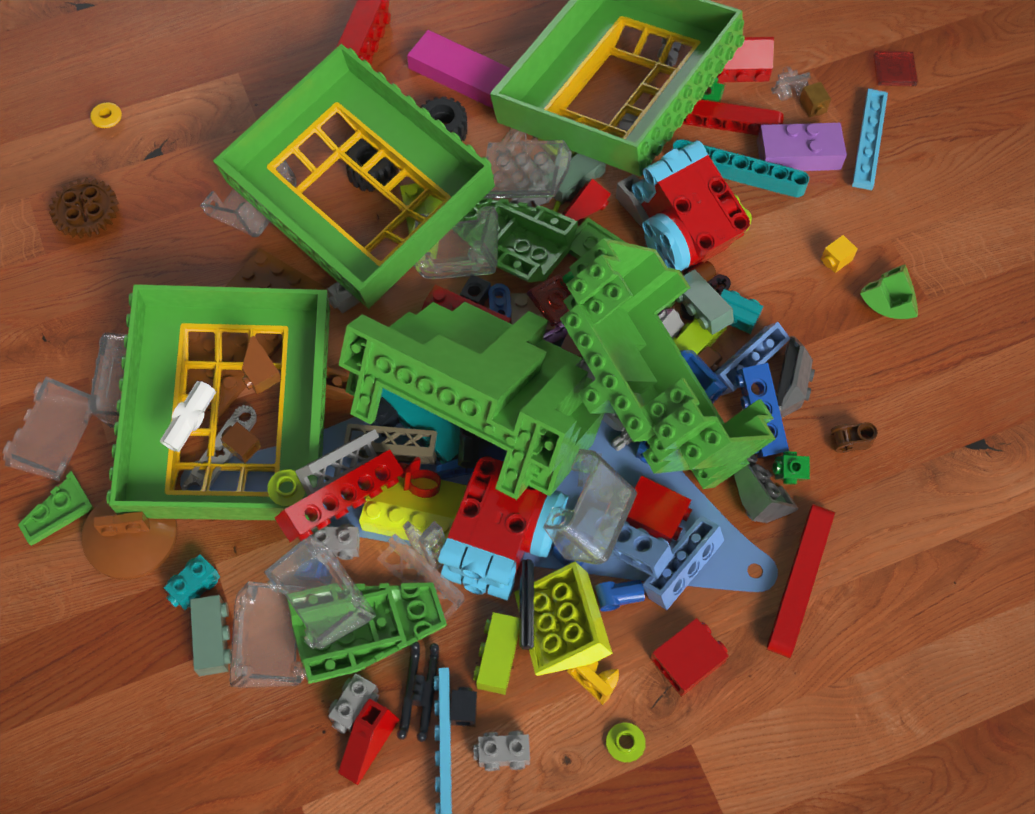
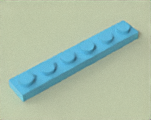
[852,89,888,190]
[434,668,452,814]

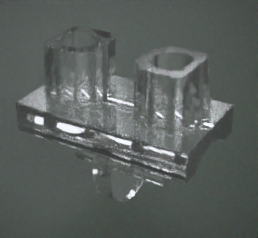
[771,66,811,101]

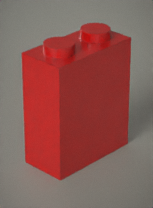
[620,475,693,544]
[650,618,729,697]

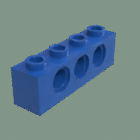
[735,363,789,458]

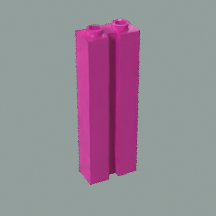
[407,30,511,109]

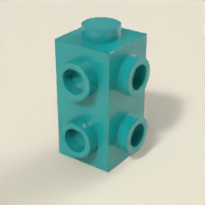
[164,554,220,610]

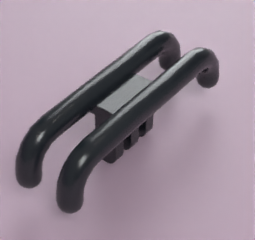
[397,642,439,742]

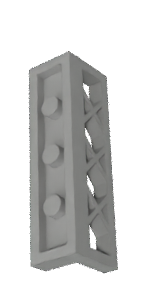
[295,429,379,496]

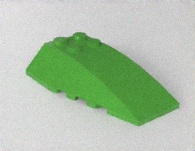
[452,196,578,282]
[286,583,447,684]

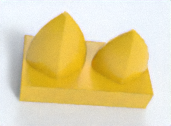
[567,661,619,705]

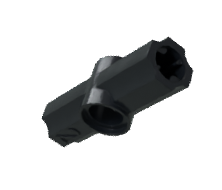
[458,427,481,469]

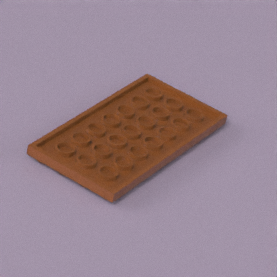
[186,248,327,418]

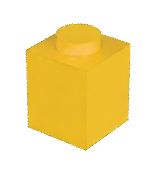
[820,235,858,273]

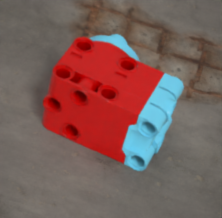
[632,140,750,272]
[438,456,568,601]

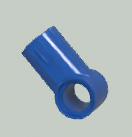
[595,580,645,611]

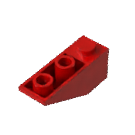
[338,698,400,786]

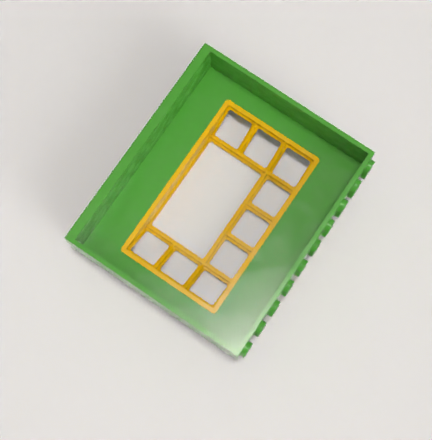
[490,0,744,177]
[213,44,495,309]
[107,284,330,520]

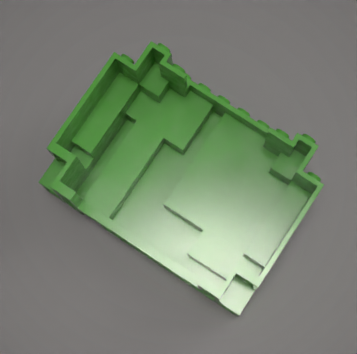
[560,238,776,489]
[339,302,604,500]

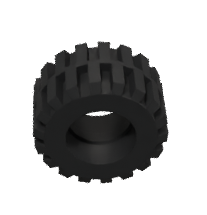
[420,96,468,142]
[345,139,397,192]

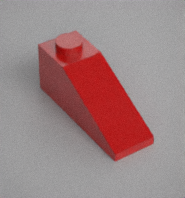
[562,178,611,221]

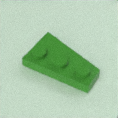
[18,471,94,546]

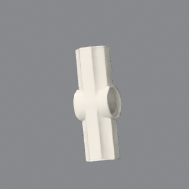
[160,381,216,452]

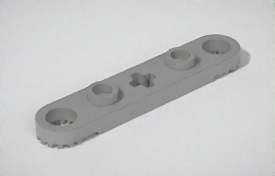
[182,405,257,490]

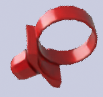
[399,457,441,498]

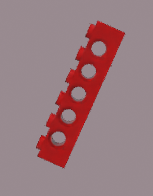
[274,449,405,542]

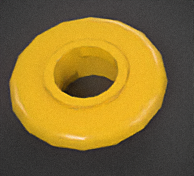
[90,102,122,128]

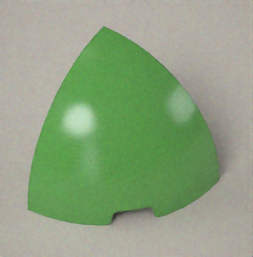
[860,264,918,319]

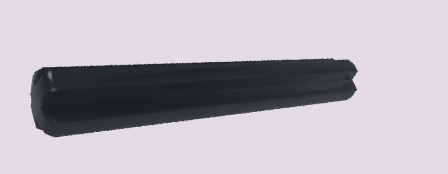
[519,559,534,650]

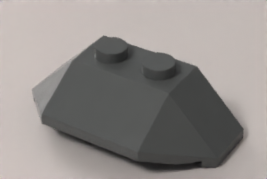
[776,336,815,418]

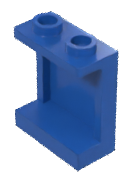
[680,350,728,403]

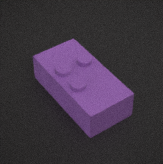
[757,123,847,171]

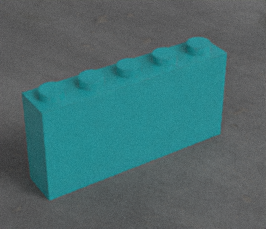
[381,388,485,464]

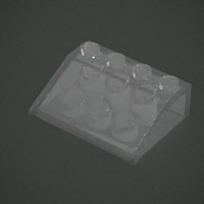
[484,140,572,198]

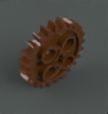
[49,178,119,239]

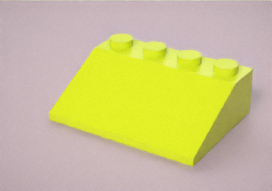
[359,476,467,548]
[514,561,613,676]

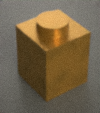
[799,82,831,117]

